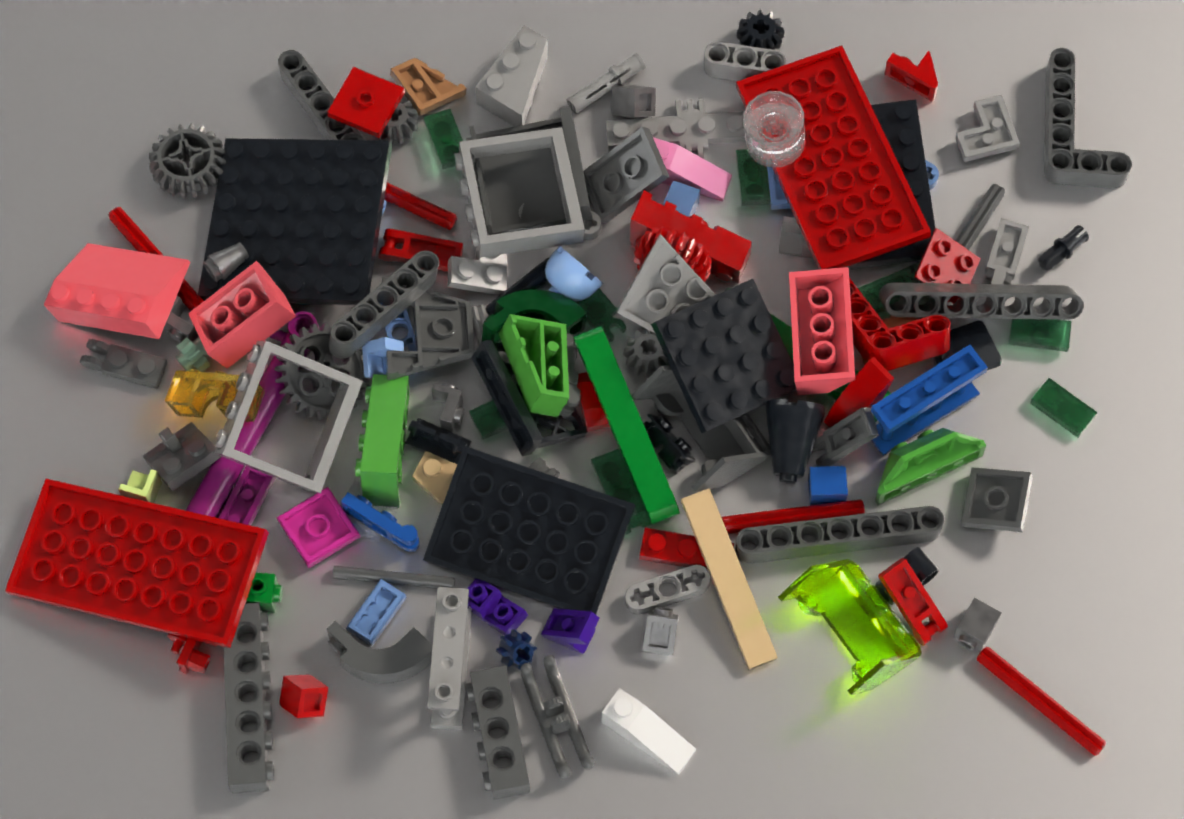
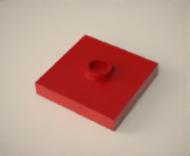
[327,67,405,138]

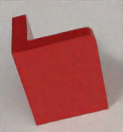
[279,674,329,718]

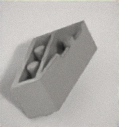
[475,25,548,127]

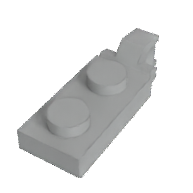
[985,218,1029,284]

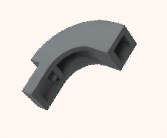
[326,621,433,684]

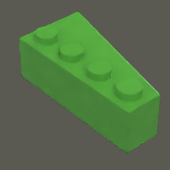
[355,374,410,508]

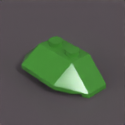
[875,428,987,506]

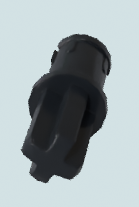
[1038,225,1089,271]

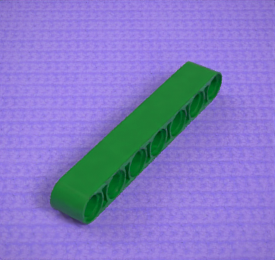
[573,326,680,525]

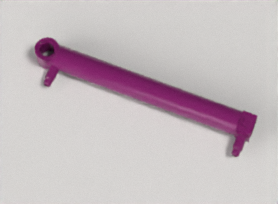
[185,311,320,517]

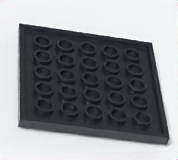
[198,138,392,305]

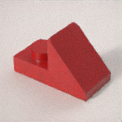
[884,51,938,102]

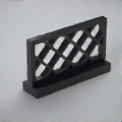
[471,339,588,456]

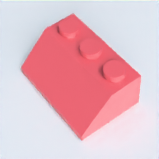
[188,261,296,369]

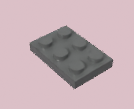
[583,127,670,223]

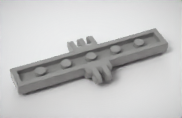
[606,98,760,159]

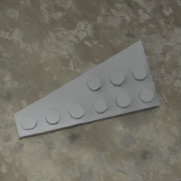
[616,234,716,333]

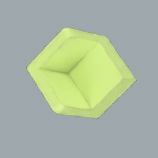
[118,469,162,503]

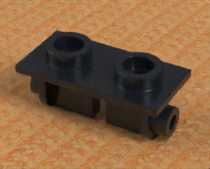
[643,413,696,472]
[405,418,472,464]

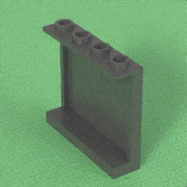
[466,106,592,235]

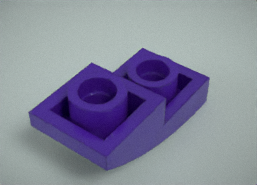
[467,578,528,636]

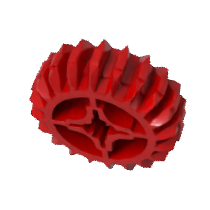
[633,227,713,282]

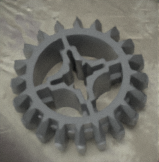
[149,123,226,199]

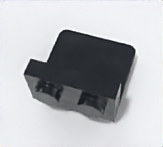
[932,320,1002,371]

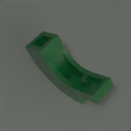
[481,290,588,343]

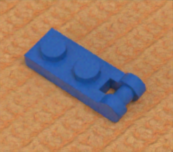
[341,492,420,552]

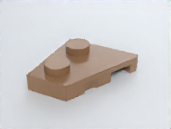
[390,58,467,116]

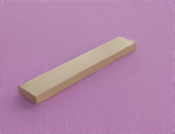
[681,488,778,670]

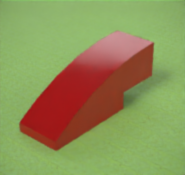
[823,357,894,428]

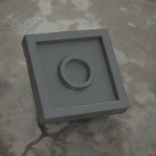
[143,422,221,491]
[961,467,1033,532]

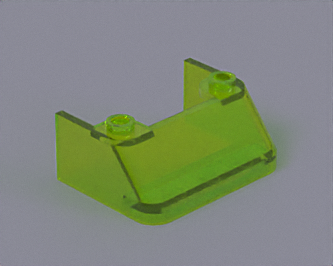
[778,559,922,695]

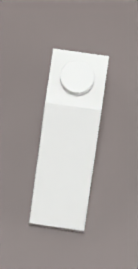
[602,688,696,775]

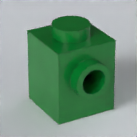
[245,572,283,613]

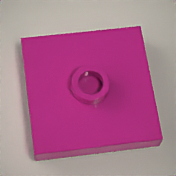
[277,487,360,568]

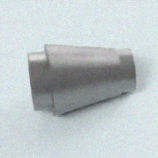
[203,242,249,282]

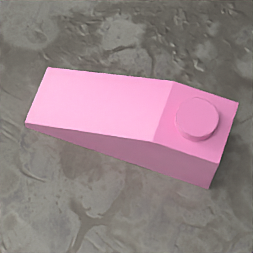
[653,137,732,201]

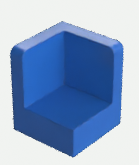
[808,466,848,505]

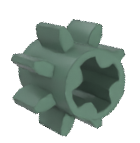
[175,337,210,374]

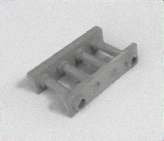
[427,587,472,730]

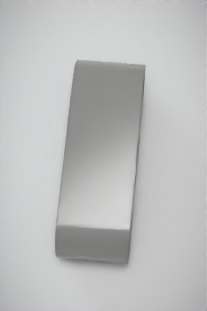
[704,42,786,81]

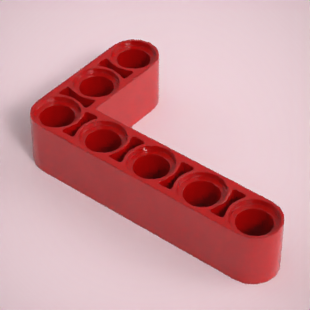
[849,277,951,371]

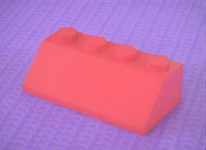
[789,267,855,396]

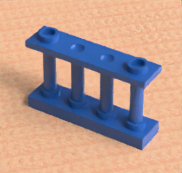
[871,345,988,456]

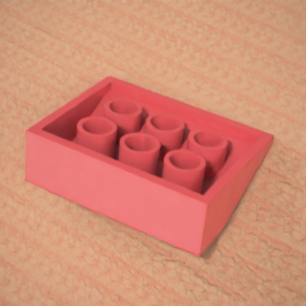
[44,243,190,339]

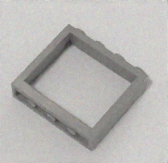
[454,127,585,258]
[214,340,363,493]

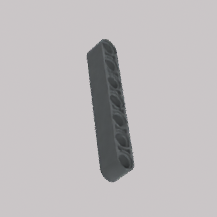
[879,282,1084,320]
[735,506,944,563]

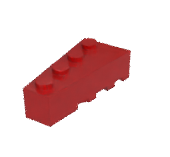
[630,190,752,284]

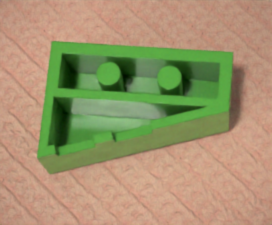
[499,314,569,417]

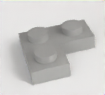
[955,95,1020,163]
[448,246,507,295]

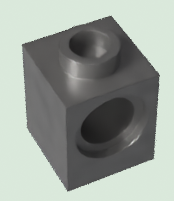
[954,597,1002,652]

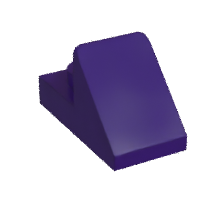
[540,608,600,654]

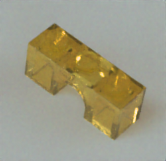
[165,369,265,422]

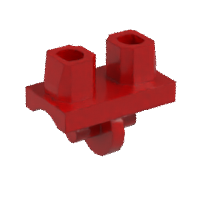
[167,633,218,674]

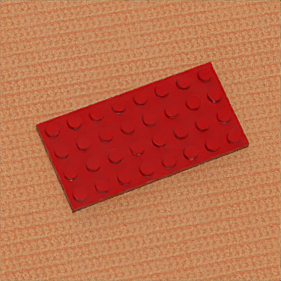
[736,45,931,270]
[5,478,269,648]

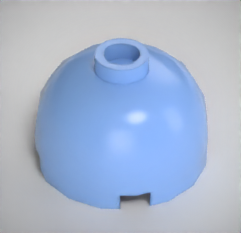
[545,246,604,302]

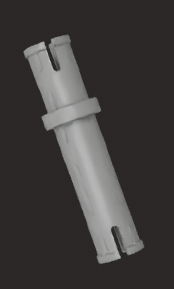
[566,53,646,114]

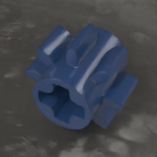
[496,629,537,670]

